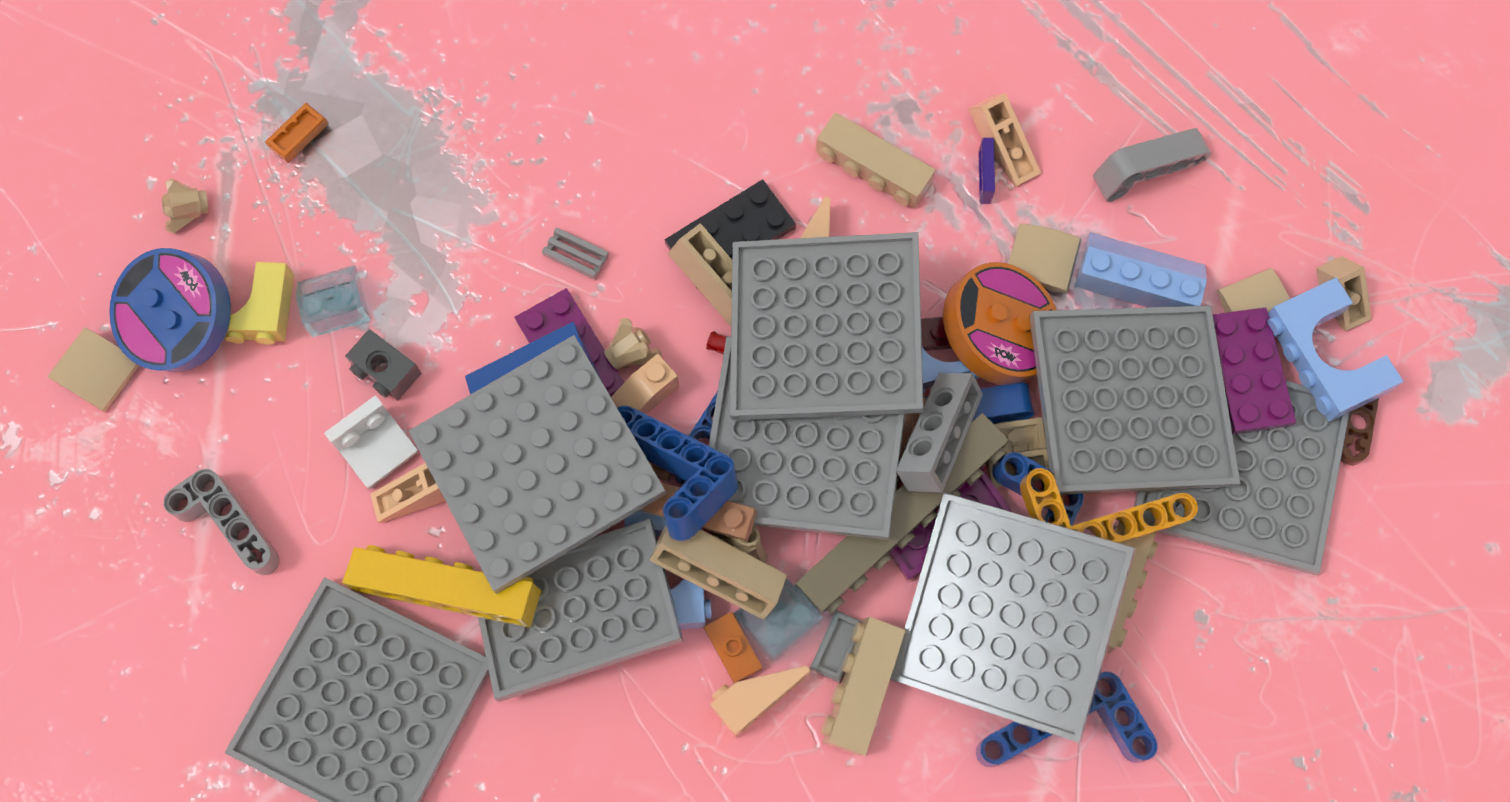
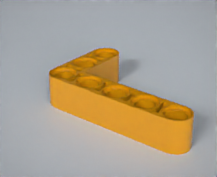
[1020,468,1198,543]

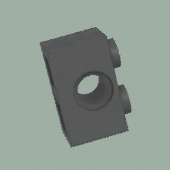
[345,329,422,401]

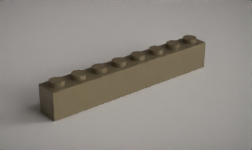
[795,413,1009,616]

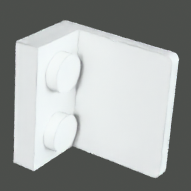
[324,395,418,489]

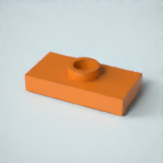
[265,103,329,164]
[704,611,762,683]

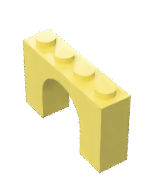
[224,262,294,345]

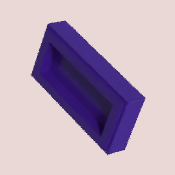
[978,137,995,204]

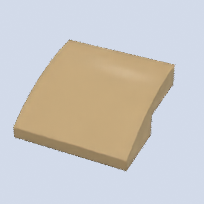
[1008,223,1081,293]
[1217,268,1290,313]
[47,327,139,412]
[986,417,1050,487]

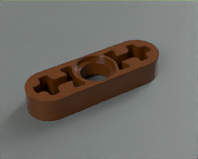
[1341,398,1379,466]

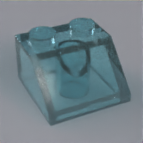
[296,265,371,337]
[733,578,823,664]

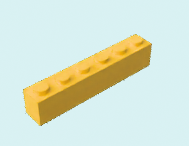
[342,545,541,628]

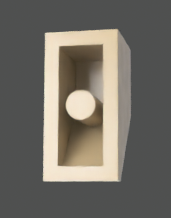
[1316,256,1372,331]

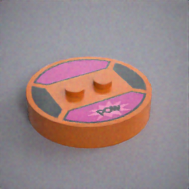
[943,262,1057,385]

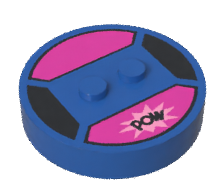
[109,248,231,372]

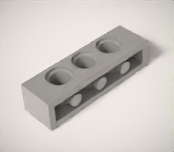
[896,373,983,493]

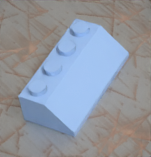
[1074,232,1207,308]

